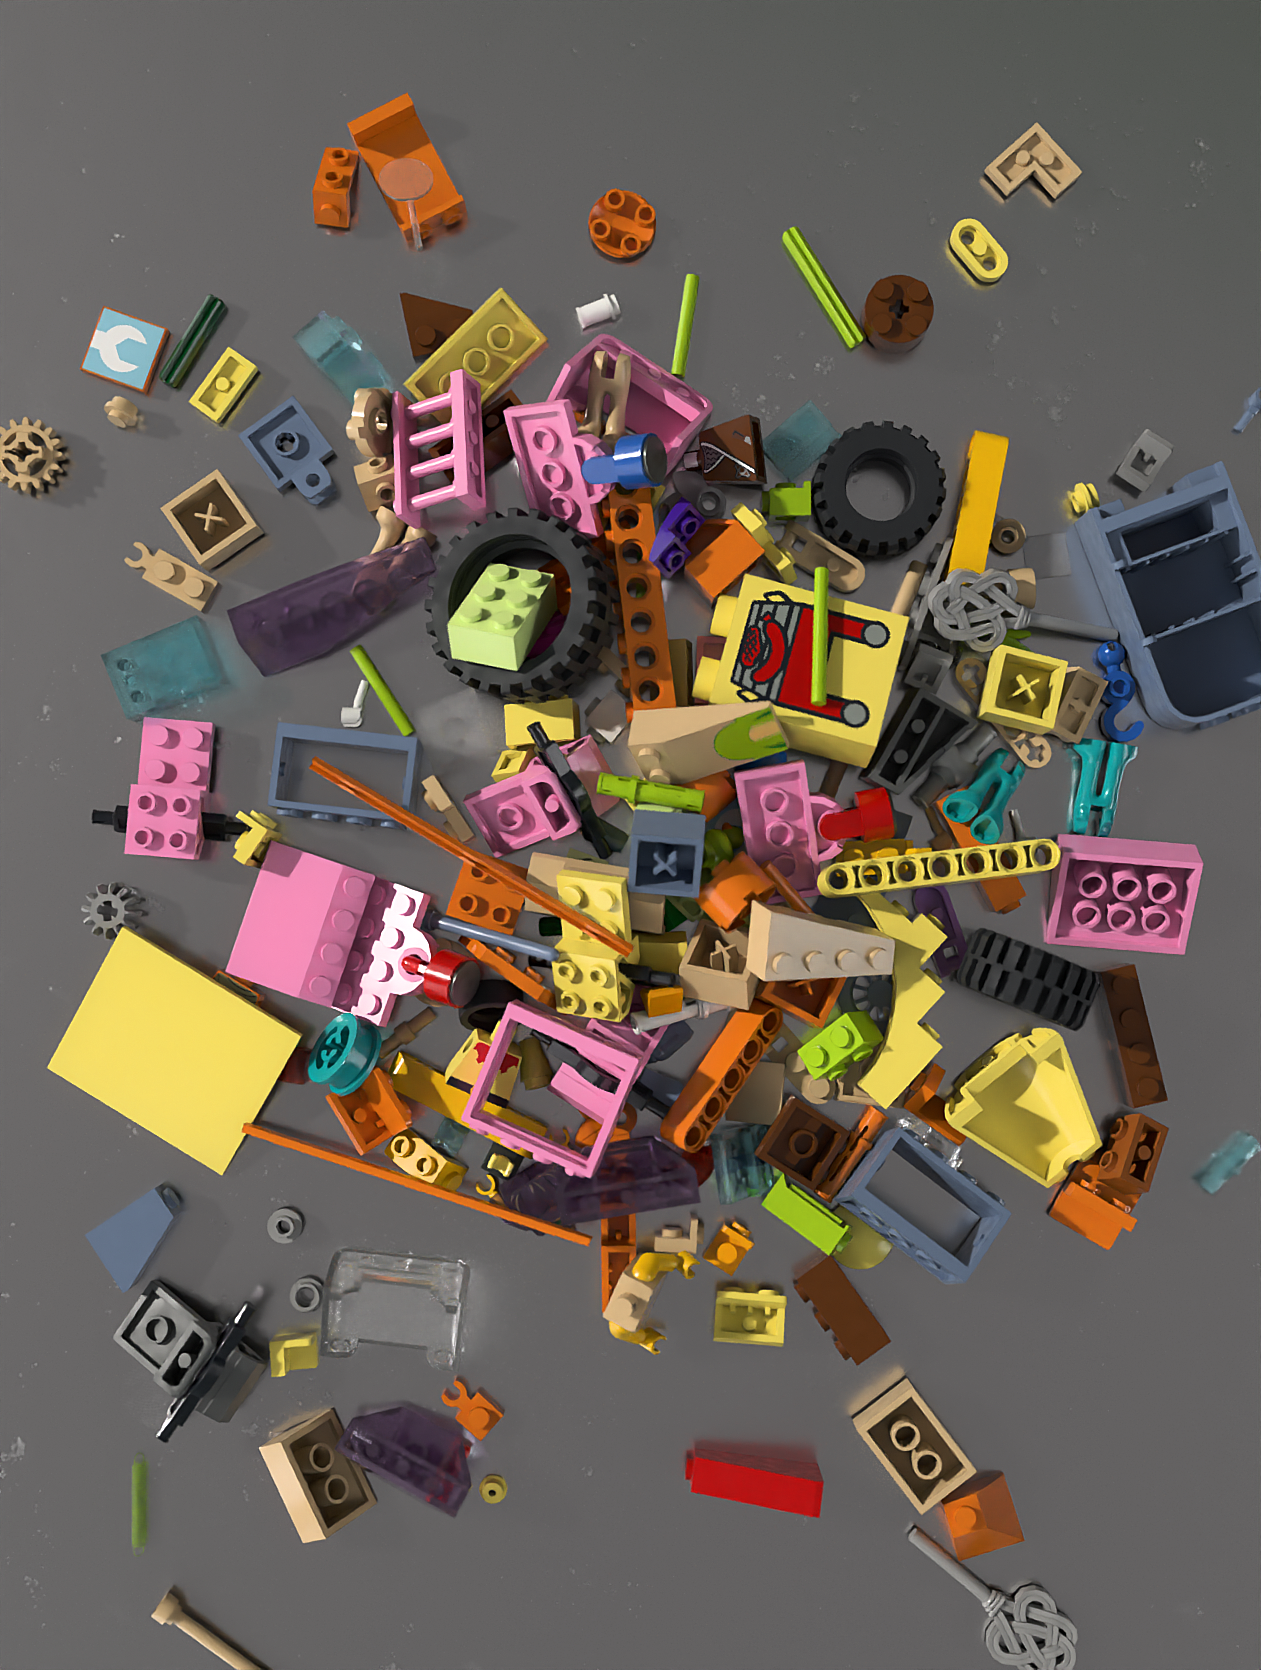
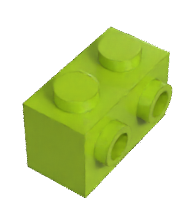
[797,1010,885,1081]

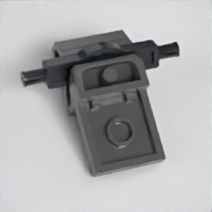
[112,1280,268,1443]

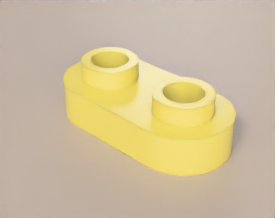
[950,219,1008,282]

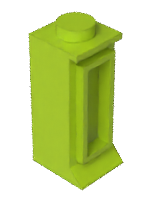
[761,1173,853,1255]

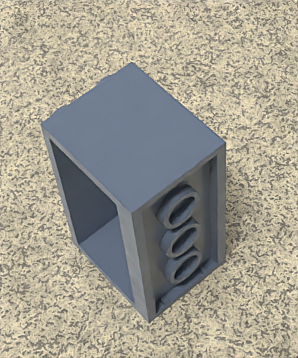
[267,722,424,830]
[834,1127,1012,1284]

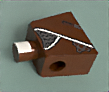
[684,415,767,484]

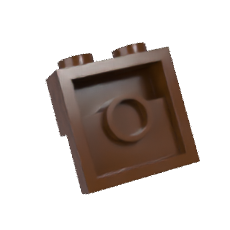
[754,1094,851,1191]

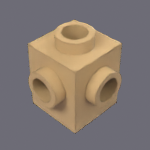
[354,454,395,512]

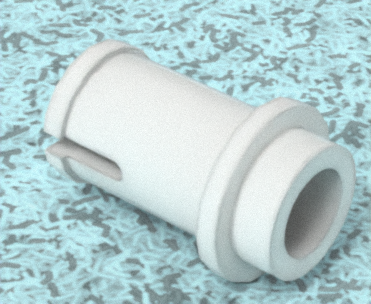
[575,293,621,329]

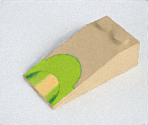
[627,701,789,785]

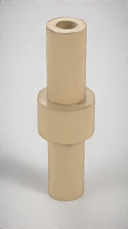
[379,1006,437,1059]

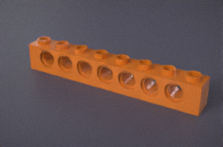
[601,451,676,723]

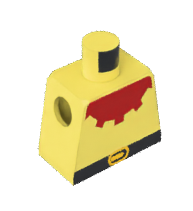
[445,1019,522,1109]

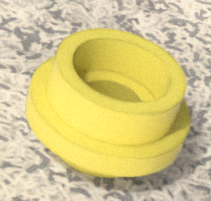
[1071,482,1100,515]

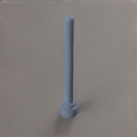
[420,905,560,961]

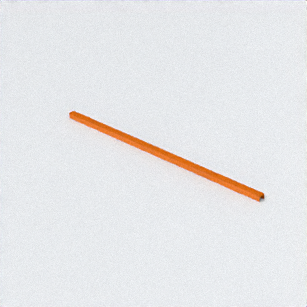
[308,756,634,958]
[242,1122,593,1246]

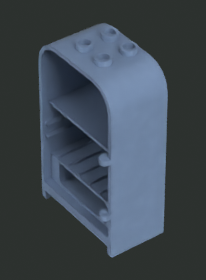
[1074,461,1261,731]

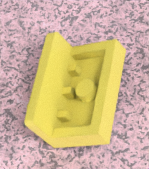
[713,1287,787,1347]

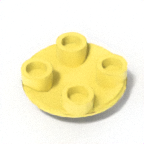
[832,1205,893,1269]

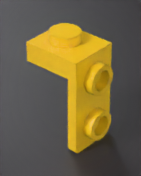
[384,1128,468,1191]

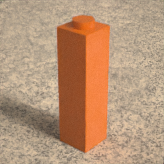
[932,785,1027,915]

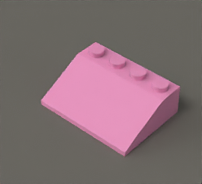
[1046,834,1204,955]
[225,840,375,1008]

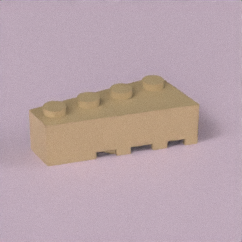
[746,900,896,981]

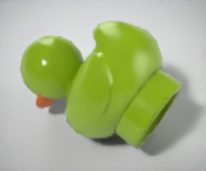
[701,822,744,870]

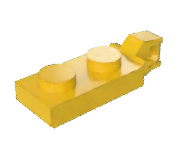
[835,839,932,877]

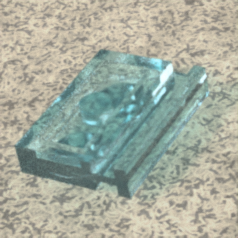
[762,400,842,483]

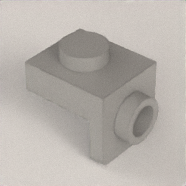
[1116,429,1175,493]

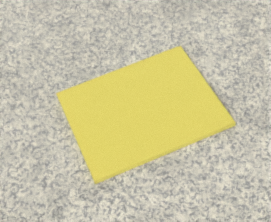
[47,925,303,1175]

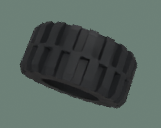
[811,420,947,559]
[957,928,1101,1031]

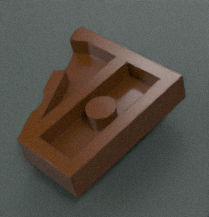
[400,293,474,361]

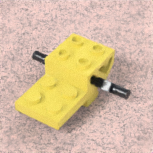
[528,869,676,1022]

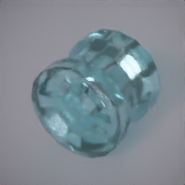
[430,1117,470,1158]

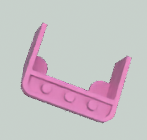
[546,334,713,477]

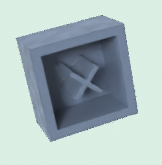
[627,809,706,898]

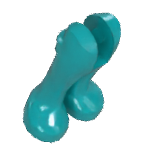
[1072,738,1139,837]
[942,747,1025,844]

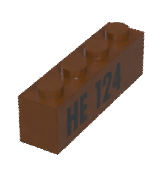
[1092,963,1168,1108]

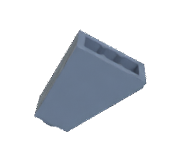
[85,1184,181,1293]

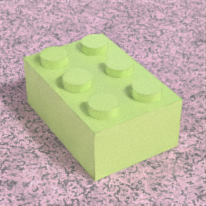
[447,563,558,671]

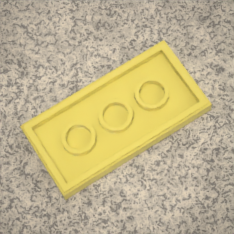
[403,288,548,425]

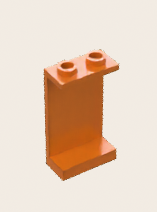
[347,92,467,242]

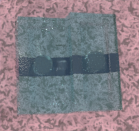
[710,1123,775,1205]

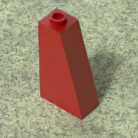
[685,1448,824,1518]

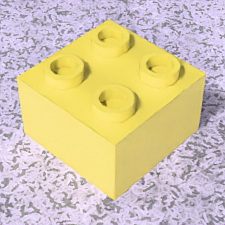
[976,644,1068,735]

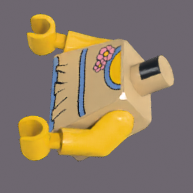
[603,1250,700,1355]

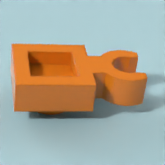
[441,1378,504,1441]

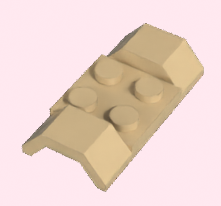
[525,852,667,935]

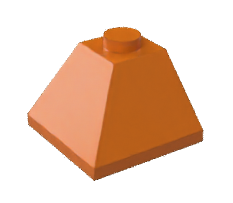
[939,1472,1025,1561]

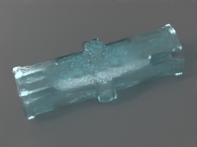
[1196,1132,1261,1196]

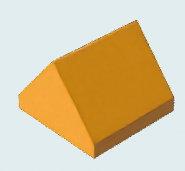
[640,984,683,1018]

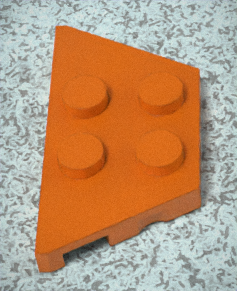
[458,936,567,1016]

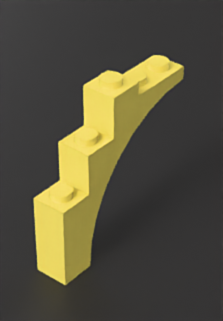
[856,876,947,1109]

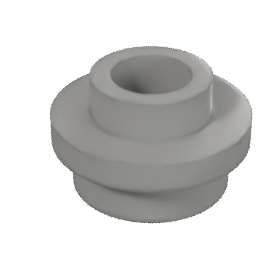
[267,1208,302,1244]
[290,1277,325,1313]

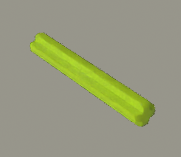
[782,226,866,348]

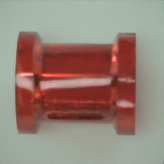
[278,1046,312,1085]

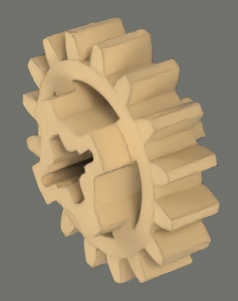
[0,417,66,494]

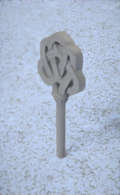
[928,568,1118,653]
[908,1528,1078,1670]

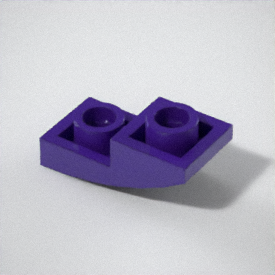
[649,497,705,580]

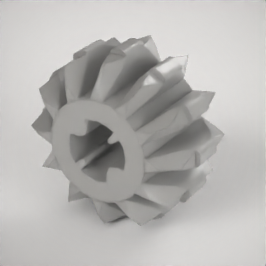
[81,882,142,940]

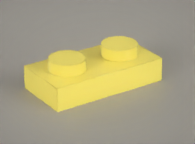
[189,346,259,424]

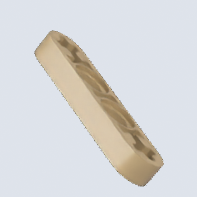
[953,658,1052,769]

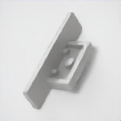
[897,536,964,671]

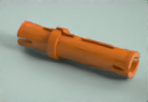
[813,1105,889,1203]

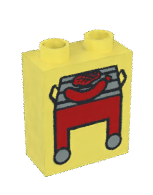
[692,574,909,768]

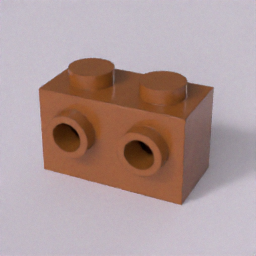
[1097,1113,1169,1195]

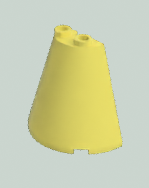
[944,1028,1103,1188]

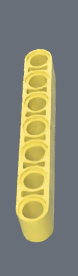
[817,839,1061,898]

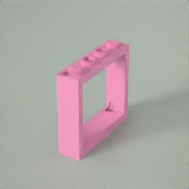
[461,999,645,1179]

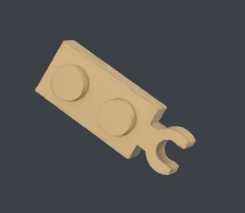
[124,542,220,613]

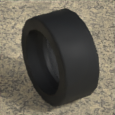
[458,979,524,1033]

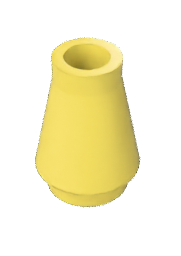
[519,1038,554,1090]

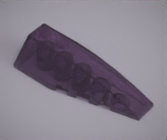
[227,537,437,677]

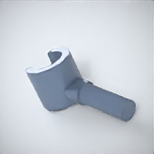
[1234,387,1261,433]

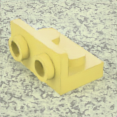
[233,810,283,868]

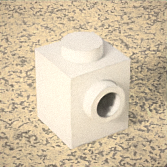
[584,689,630,745]

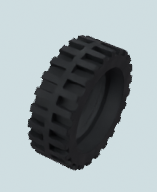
[424,507,620,704]

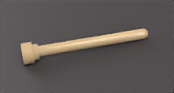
[151,1592,262,1670]

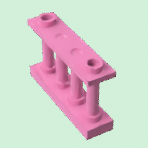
[390,369,486,529]

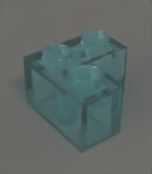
[292,310,387,406]

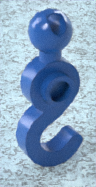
[1098,641,1144,743]

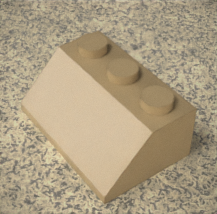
[259,1409,377,1543]

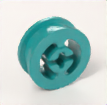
[308,1013,382,1096]

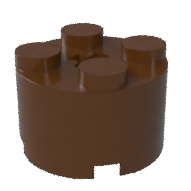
[861,275,934,354]

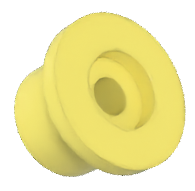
[479,1475,507,1504]

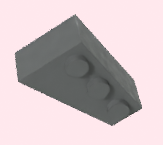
[859,687,979,795]

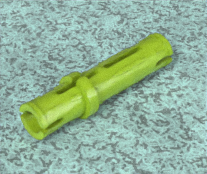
[597,772,705,813]

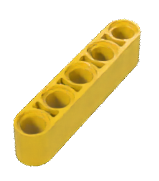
[943,430,1009,585]
[387,1050,548,1159]

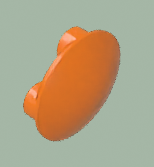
[588,189,656,258]

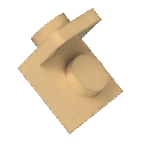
[654,1214,704,1254]

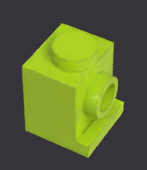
[761,481,811,522]

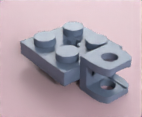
[238,395,337,506]

